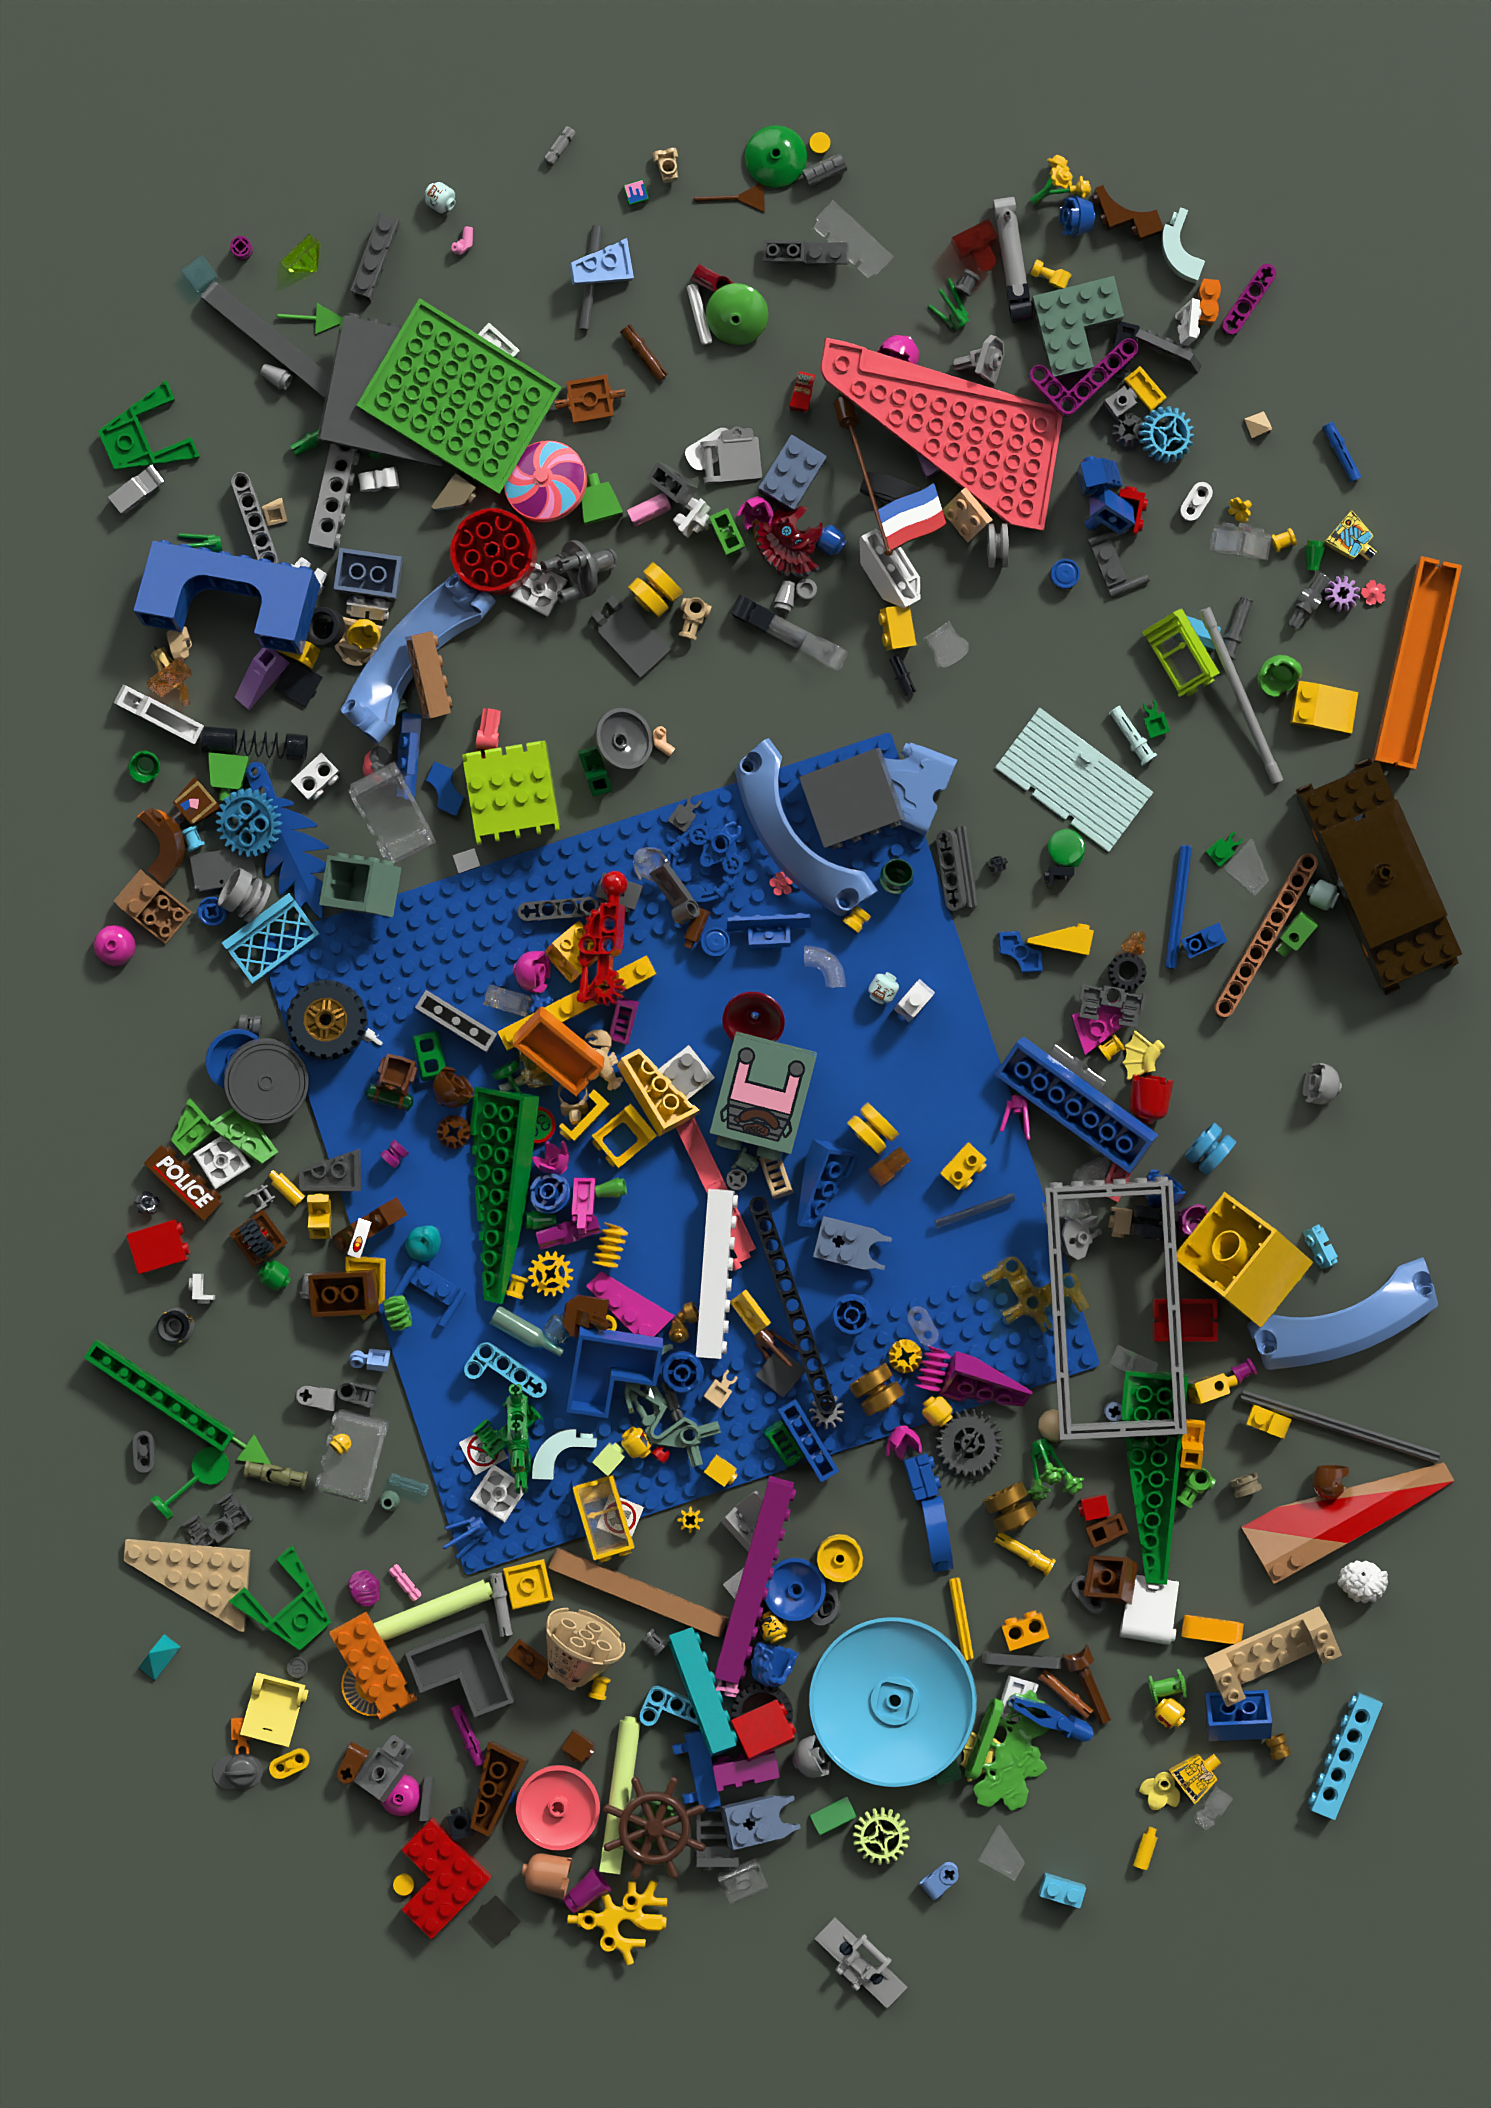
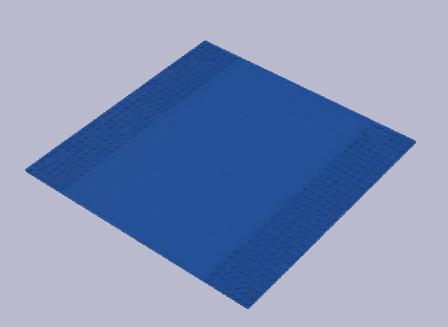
[258,733,1099,1574]

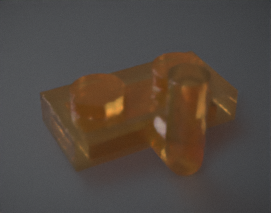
[147,659,192,706]

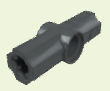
[1048,1044,1106,1091]

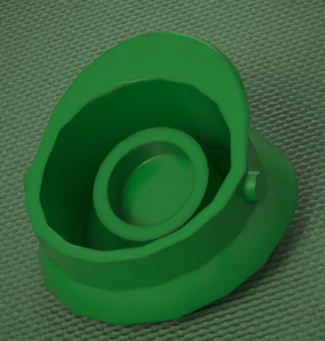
[1048,829,1085,867]

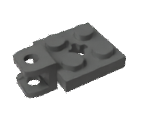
[353,1735,414,1803]

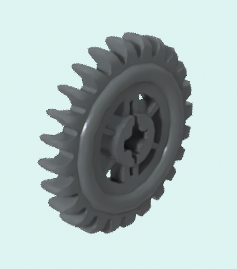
[935,1409,1004,1477]

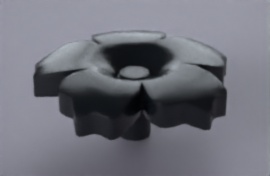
[134,1191,160,1215]

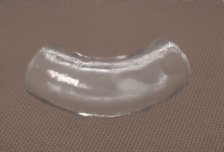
[804,946,846,988]

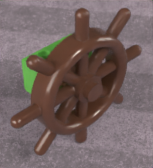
[604,1777,705,1879]

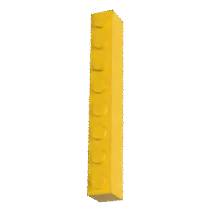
[498,955,657,1051]

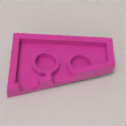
[1071,1000,1129,1055]

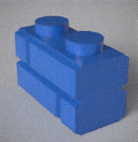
[903,1452,942,1501]

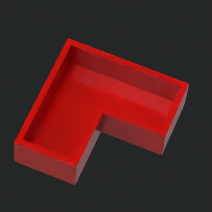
[401,1817,492,1939]

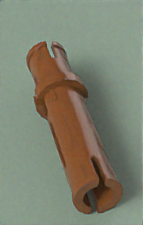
[1037,1668,1093,1720]

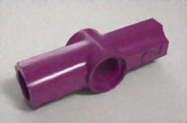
[536,1215,601,1249]

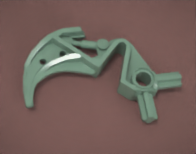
[624,1344,721,1468]

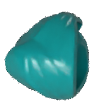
[405,1225,441,1262]

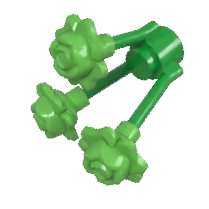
[1027,1439,1084,1501]

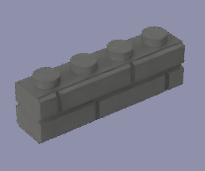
[350,212,400,301]

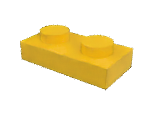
[730,1290,771,1335]

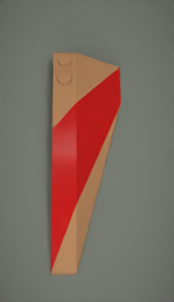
[1241,1462,1454,1584]

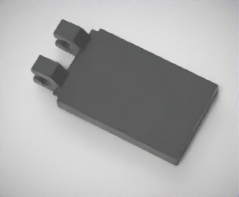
[591,595,671,678]

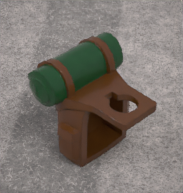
[366,1053,417,1112]

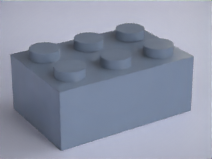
[758,434,827,511]
[334,548,403,601]

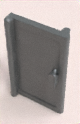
[189,848,257,893]

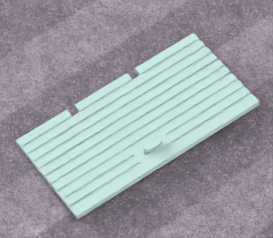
[995,708,1153,852]

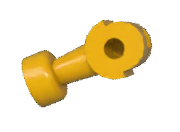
[1030,260,1072,289]

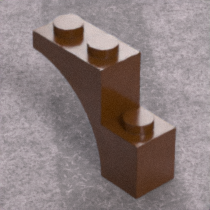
[1092,185,1164,241]
[332,1197,407,1254]

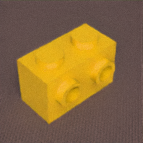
[878,605,916,651]
[940,1142,987,1190]

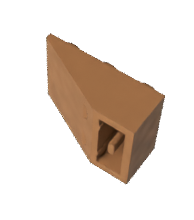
[114,869,192,944]

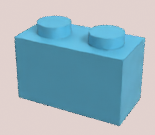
[1038,1872,1086,1908]

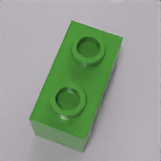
[709,508,745,558]

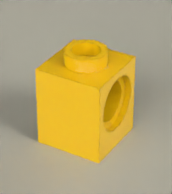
[704,1454,737,1487]

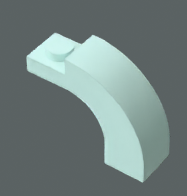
[1161,207,1205,284]
[532,1429,597,1480]

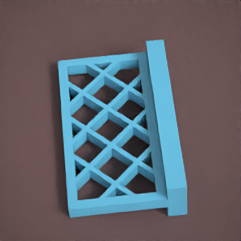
[222,893,320,984]

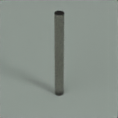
[934,1193,1016,1228]

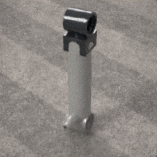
[993,197,1033,323]

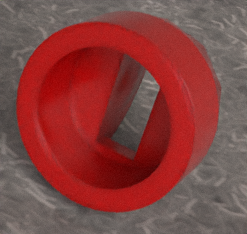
[651,1445,670,1464]

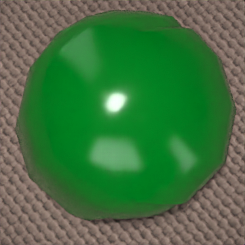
[128,750,161,784]

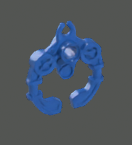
[666,821,744,902]

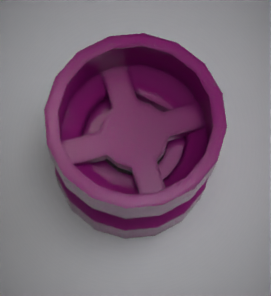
[230,236,253,260]
[380,1139,409,1168]

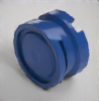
[1050,559,1080,589]
[198,897,228,926]
[701,927,730,957]

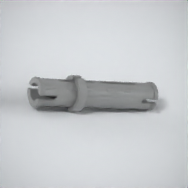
[489,1572,513,1637]

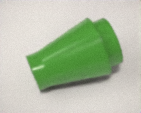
[595,1177,627,1198]

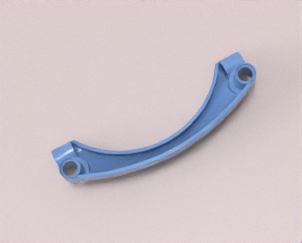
[341,573,496,744]
[735,738,878,916]
[1246,1257,1438,1370]

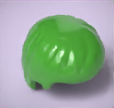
[1257,655,1302,697]

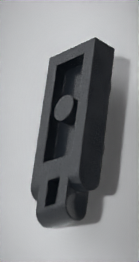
[1109,321,1140,380]

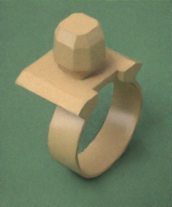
[558,1085,589,1125]

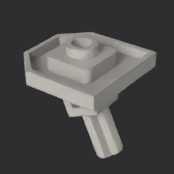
[953,335,1004,384]

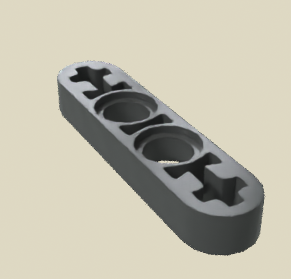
[936,830,967,911]
[981,1651,1063,1669]

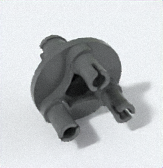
[540,540,618,604]

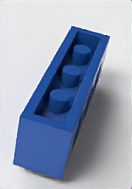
[778,1398,839,1482]

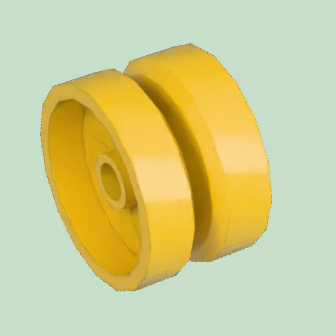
[847,1102,900,1155]
[817,1534,863,1582]

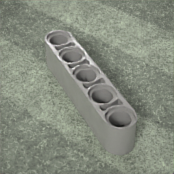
[231,472,279,564]

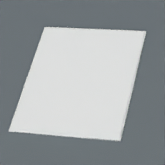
[453,848,480,873]

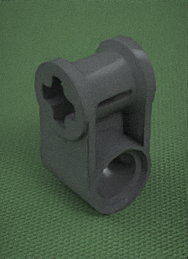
[337,1381,379,1408]

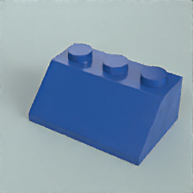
[1205,1690,1272,1741]

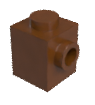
[561,1729,595,1762]

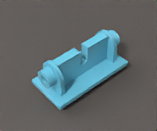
[1303,1224,1338,1269]

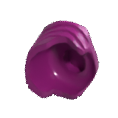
[1175,1204,1209,1238]
[347,1570,380,1607]

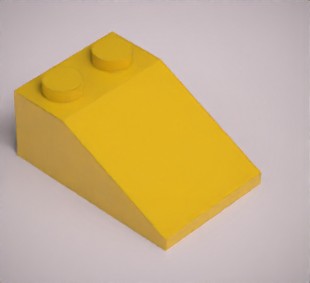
[1290,681,1358,734]

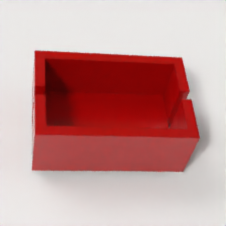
[1152,1298,1218,1342]

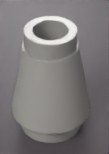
[260,364,293,390]
[773,581,795,613]

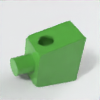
[582,473,623,525]
[209,753,250,801]
[1275,910,1318,957]

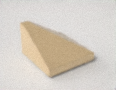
[1244,411,1272,439]
[262,498,288,526]

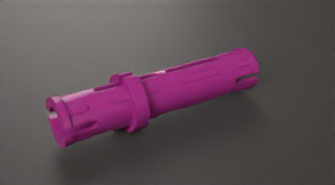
[449,1704,485,1767]

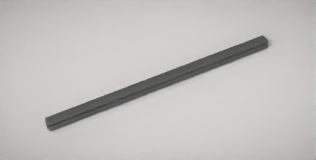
[1239,1390,1440,1463]

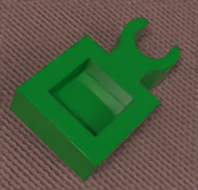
[1143,700,1170,739]
[1205,831,1243,867]

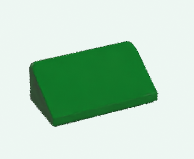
[810,1796,857,1836]

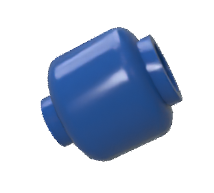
[816,525,847,556]

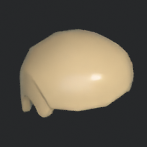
[1038,1409,1063,1443]

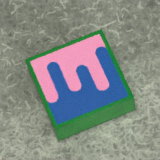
[623,179,649,206]

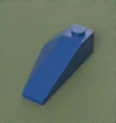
[797,1139,858,1228]

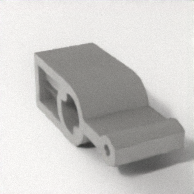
[108,465,165,516]

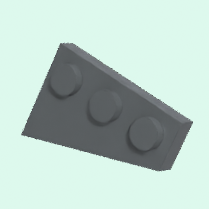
[1136,329,1202,373]

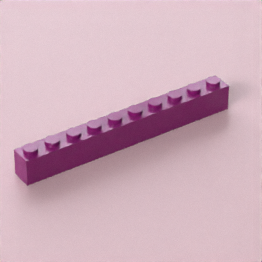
[714,1476,796,1684]

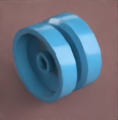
[1184,1122,1236,1176]

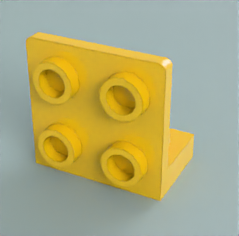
[545,921,598,983]

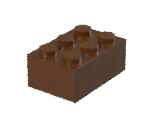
[308,1269,379,1317]

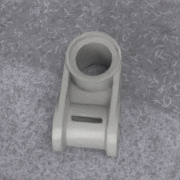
[296,1386,337,1411]

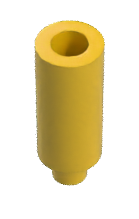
[268,1170,305,1207]
[1133,1827,1158,1870]

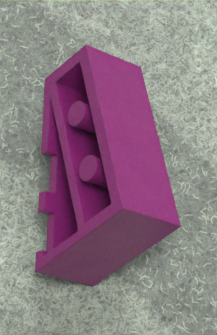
[713,1750,780,1792]

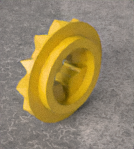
[889,1339,922,1373]

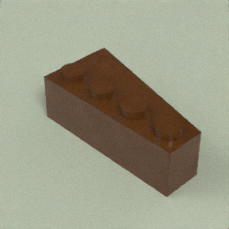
[470,1741,529,1837]

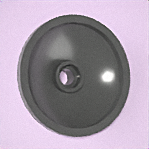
[595,708,653,770]

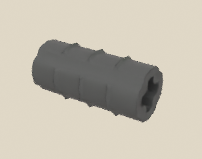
[802,153,847,188]

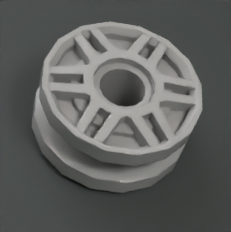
[987,524,1009,568]

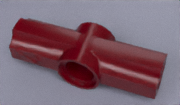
[690,264,734,293]

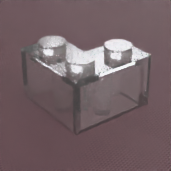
[1210,523,1272,560]

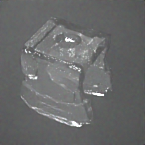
[923,620,969,668]

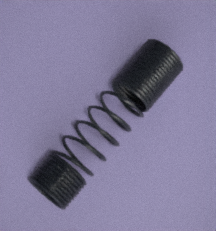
[201,726,308,761]

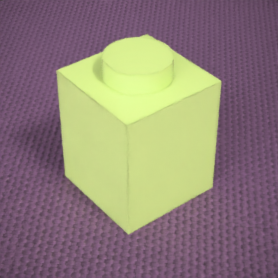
[592,1442,625,1476]

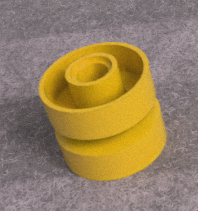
[628,562,684,618]

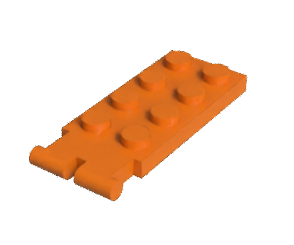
[330,1612,417,1720]

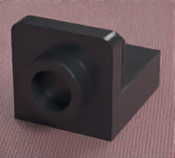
[1044,866,1075,888]

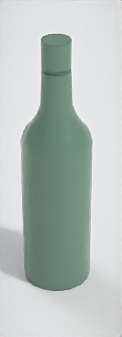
[489,1306,564,1357]

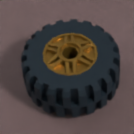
[286,980,368,1060]

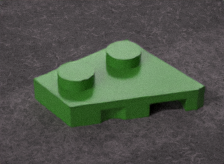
[171,1099,214,1157]

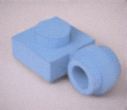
[349,1349,390,1372]

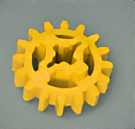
[528,1251,573,1296]

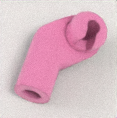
[451,227,473,255]

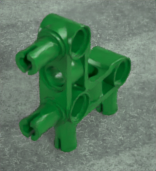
[506,1384,532,1494]

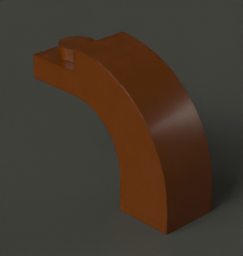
[139,808,185,884]

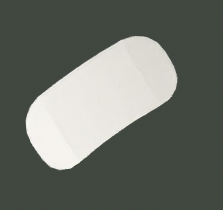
[685,428,728,470]

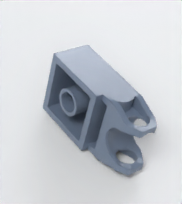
[813,1216,892,1270]
[720,1795,801,1850]

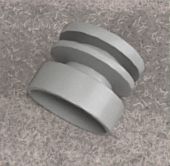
[218,867,271,923]

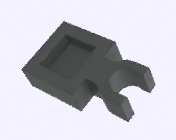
[668,794,702,833]

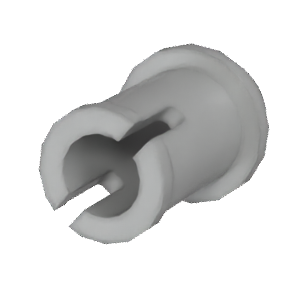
[300,1273,311,1299]

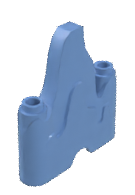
[884,743,958,836]

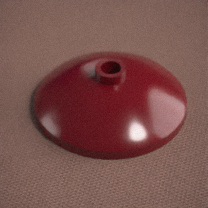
[722,992,785,1042]

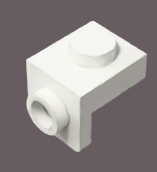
[189,1274,215,1304]

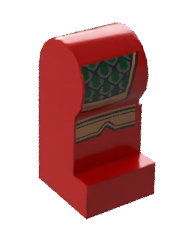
[789,371,815,414]

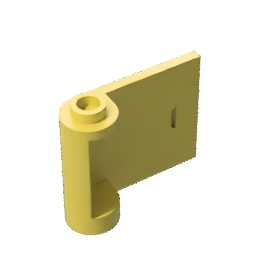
[240,1673,309,1748]

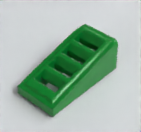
[763,1420,805,1468]

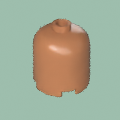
[522,1853,573,1900]

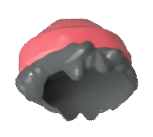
[362,745,397,787]

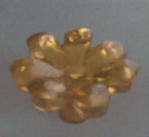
[1121,931,1146,954]

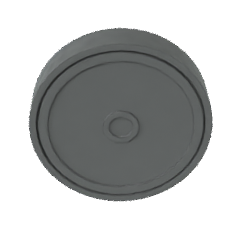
[224,1038,309,1123]

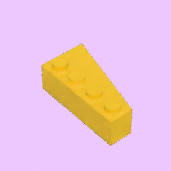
[617,1049,699,1136]

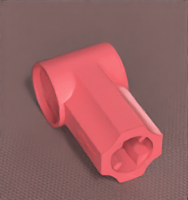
[475,708,501,750]

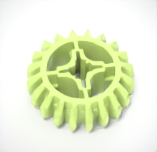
[853,1807,910,1865]

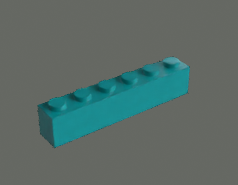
[667,1627,738,1757]

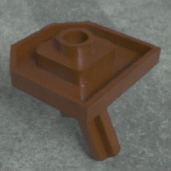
[562,1295,610,1337]

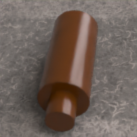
[684,908,711,949]

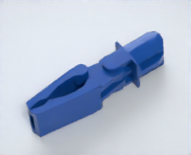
[1008,1695,1093,1742]

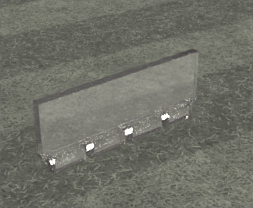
[814,201,894,278]

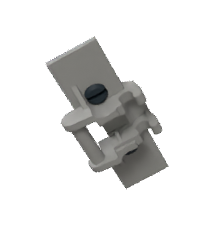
[815,1917,907,2008]

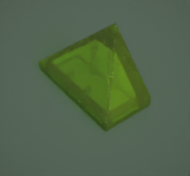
[280,233,321,273]

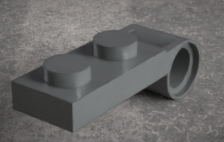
[649,862,700,925]

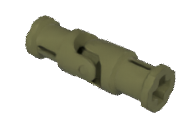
[243,1460,309,1490]

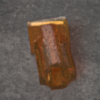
[868,1147,911,1187]

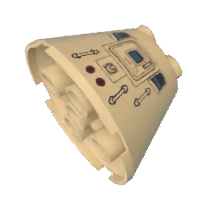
[546,1608,625,1690]

